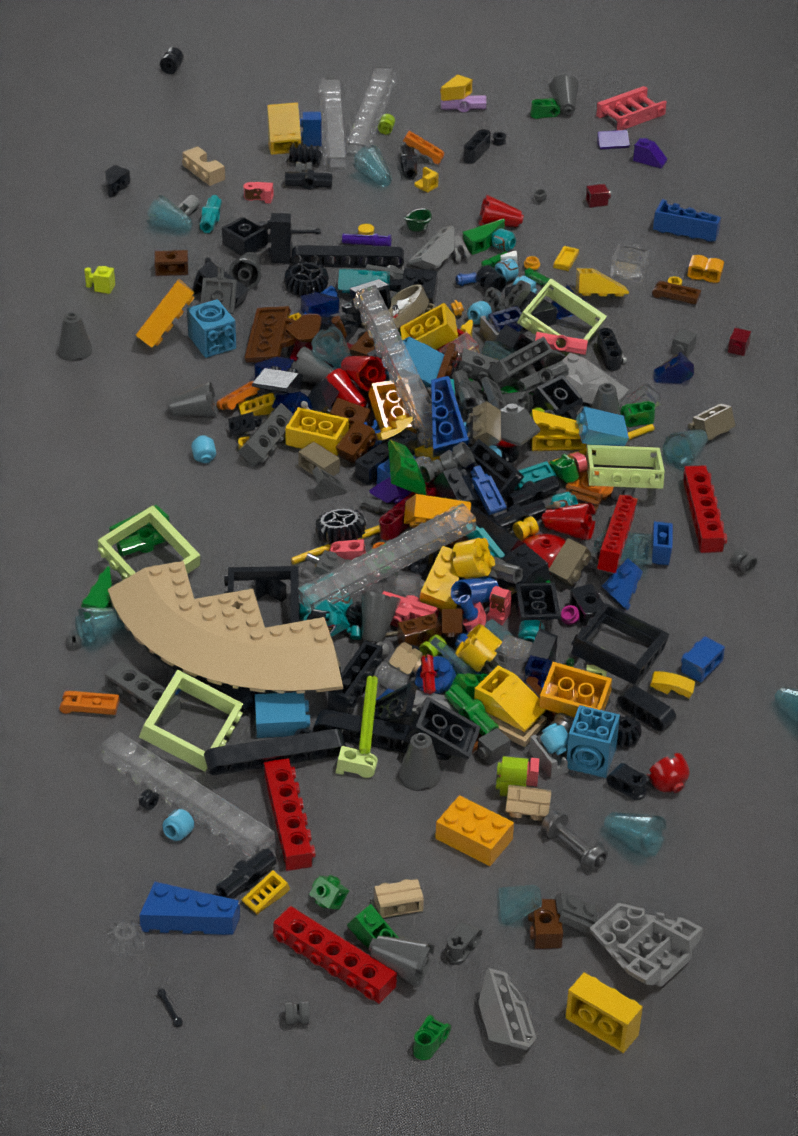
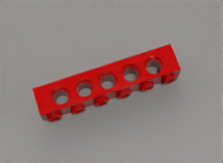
[683,465,727,553]
[597,495,638,573]
[264,758,316,871]
[273,906,397,1004]

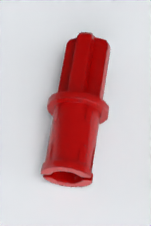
[420,655,436,695]

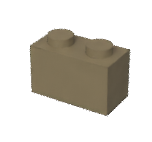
[298,442,340,476]
[549,538,592,586]

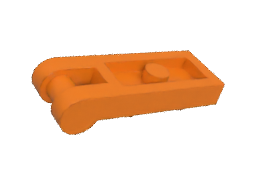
[403,131,444,164]
[217,381,260,410]
[59,691,120,715]

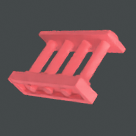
[596,86,667,130]

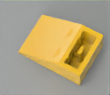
[267,102,301,155]
[576,268,629,297]
[474,665,546,732]

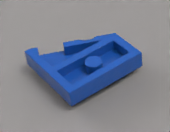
[602,558,643,610]

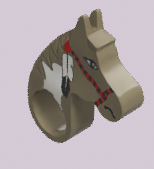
[362,284,429,337]

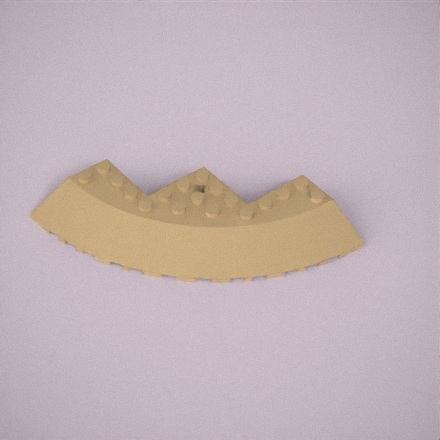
[108,561,343,694]

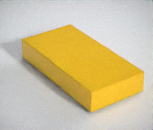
[553,246,579,271]

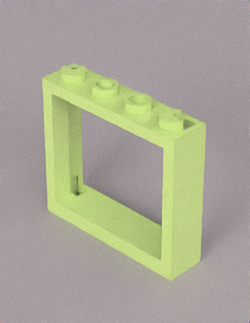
[517,279,607,356]
[586,445,665,489]
[97,505,200,580]
[139,670,243,772]

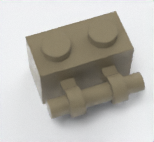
[466,401,501,447]
[688,403,736,440]

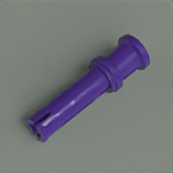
[342,233,392,246]

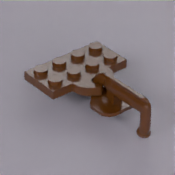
[245,306,347,363]

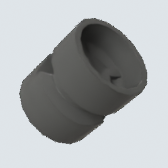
[440,442,475,470]

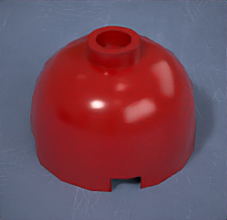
[646,753,690,793]

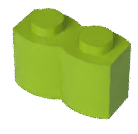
[496,756,528,797]

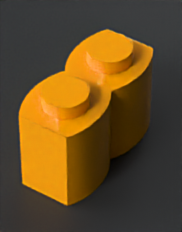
[687,255,724,283]

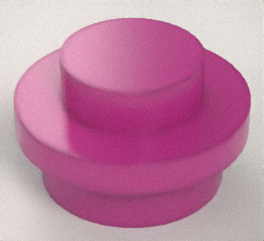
[561,605,580,625]

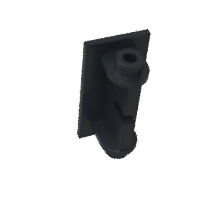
[228,412,262,436]

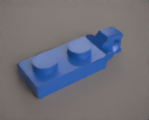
[471,465,507,515]

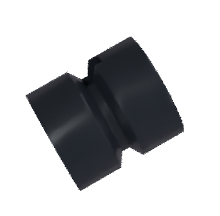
[159,47,184,74]
[476,265,507,292]

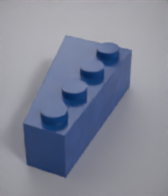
[653,199,721,241]
[431,376,469,458]
[139,882,240,935]

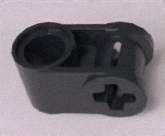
[606,763,647,800]

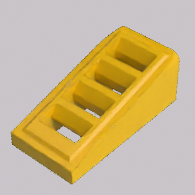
[238,393,276,416]
[241,870,290,915]

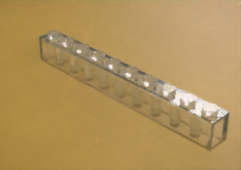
[347,66,396,158]
[319,77,346,171]
[353,285,433,449]
[298,503,476,613]
[101,731,275,857]

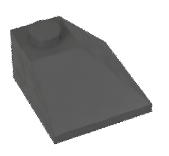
[501,404,540,446]

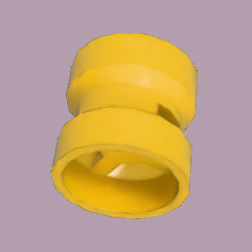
[513,516,539,540]

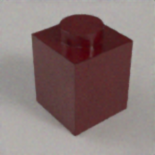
[585,184,611,208]
[728,327,751,356]

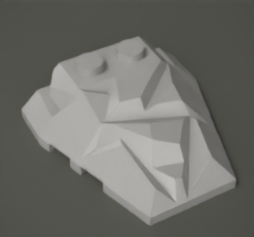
[562,353,629,407]
[590,903,703,987]

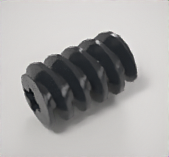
[289,143,322,165]

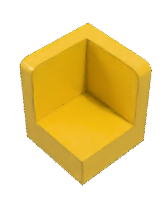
[414,167,439,193]

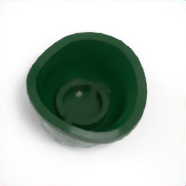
[404,208,432,232]

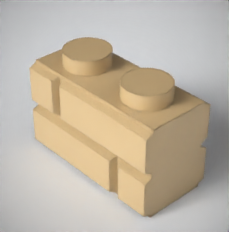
[389,642,422,674]
[505,785,551,821]
[374,879,424,918]

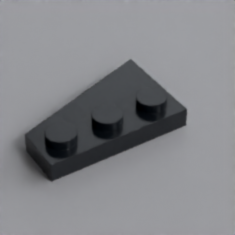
[374,682,417,721]

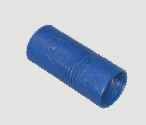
[451,576,499,605]

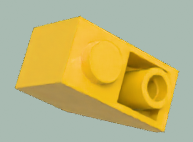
[440,74,473,101]

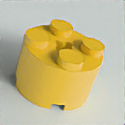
[453,538,495,579]
[455,624,502,672]

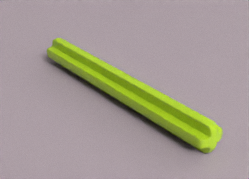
[359,676,378,754]

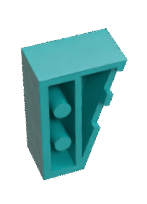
[338,269,390,293]

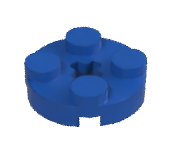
[415,656,456,695]

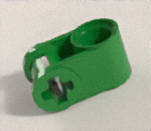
[530,98,560,119]
[620,401,655,427]
[548,454,579,483]
[413,1014,451,1060]

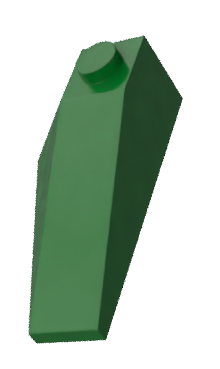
[388,440,426,495]

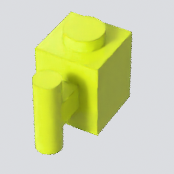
[84,266,115,294]

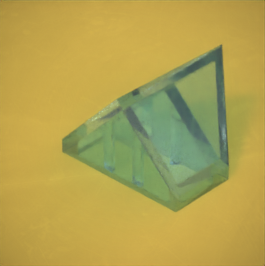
[620,532,653,566]

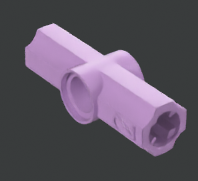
[441,96,486,112]

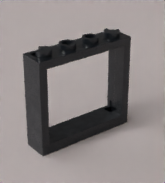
[224,566,299,623]
[571,603,670,685]

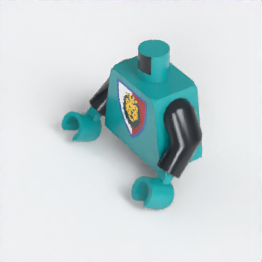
[303,600,362,640]

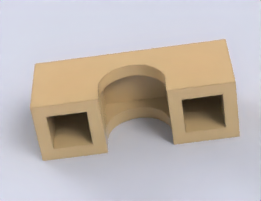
[182,146,225,186]

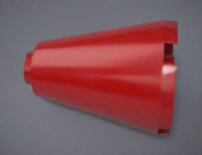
[478,195,524,227]
[341,356,387,391]
[326,368,367,408]
[542,503,596,540]

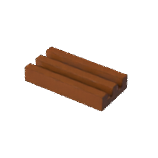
[564,484,602,513]

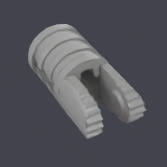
[172,195,200,221]
[453,236,470,262]

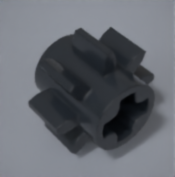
[346,601,362,627]

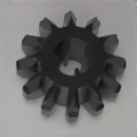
[617,714,642,748]

